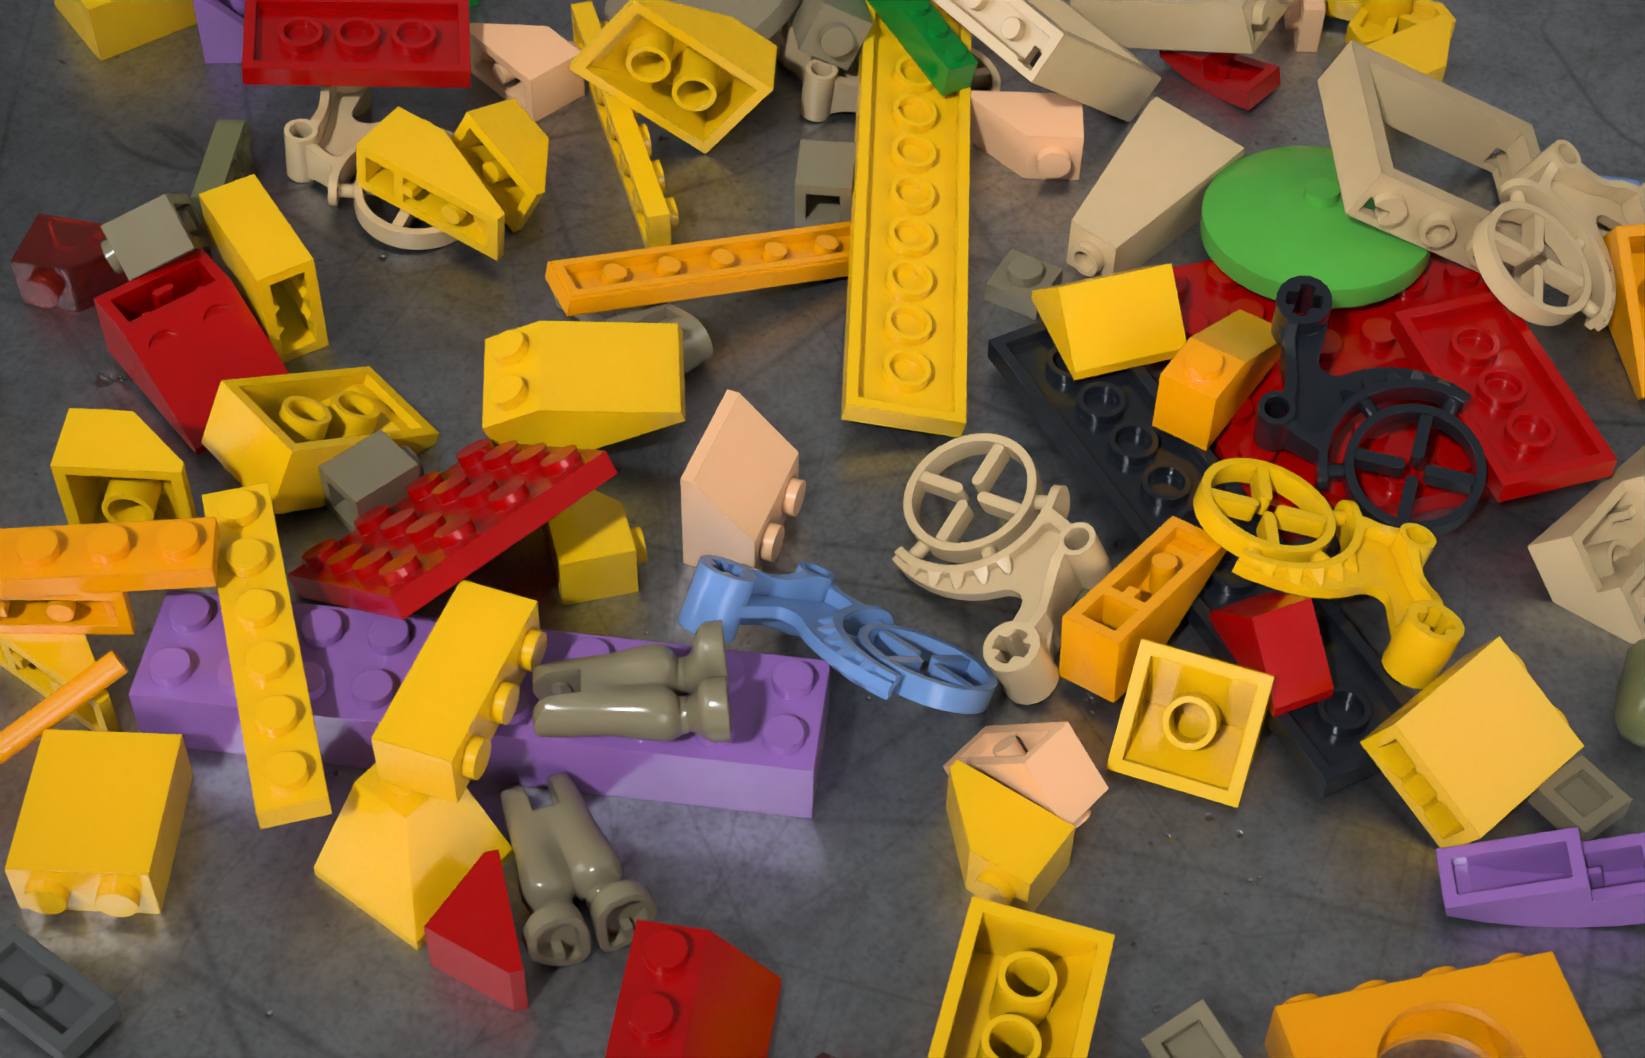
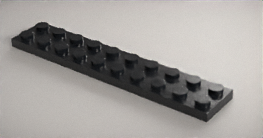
[987,320,1412,797]

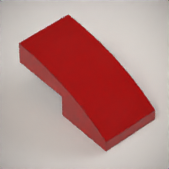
[1159,50,1281,111]

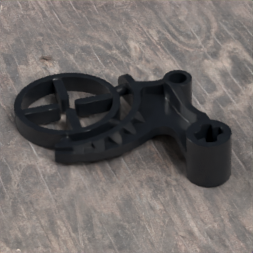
[1253,275,1487,537]

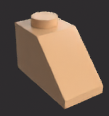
[469,23,585,122]
[970,90,1084,180]
[943,721,1109,829]

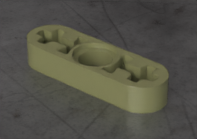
[190,118,253,228]

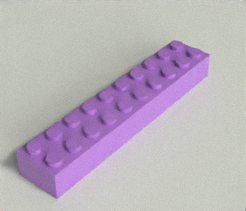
[128,589,831,819]

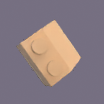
[680,389,806,571]

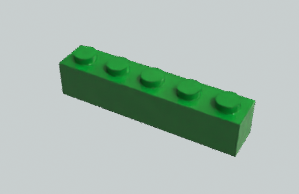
[867,0,978,96]

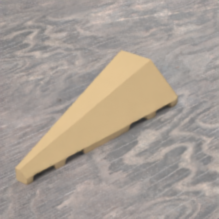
[1527,445,1645,644]

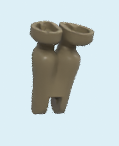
[532,620,732,743]
[501,771,658,966]

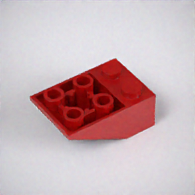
[93,248,290,456]

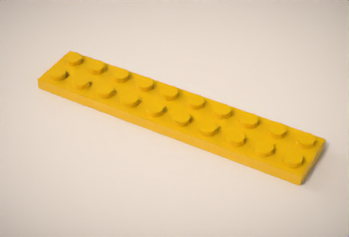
[841,0,971,438]

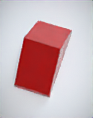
[1209,592,1334,717]
[424,849,529,1011]

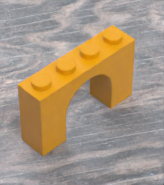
[1264,951,1603,1058]

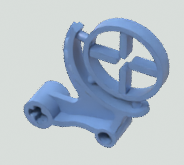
[677,555,998,714]

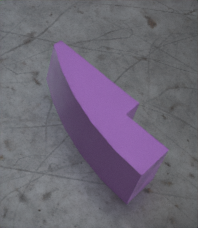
[1435,827,1645,928]

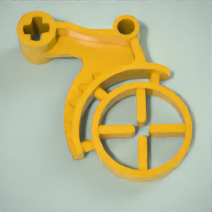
[1193,458,1465,690]

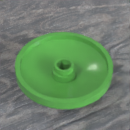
[1200,146,1431,309]

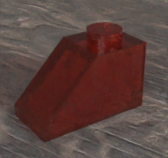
[10,213,129,313]

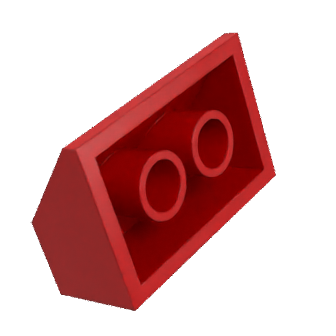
[605,919,782,1058]

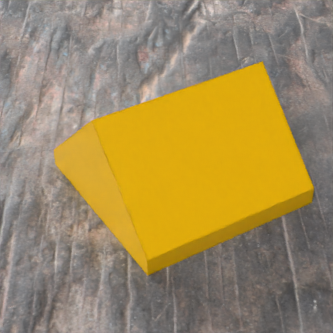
[1031,263,1187,381]
[1106,638,1275,808]

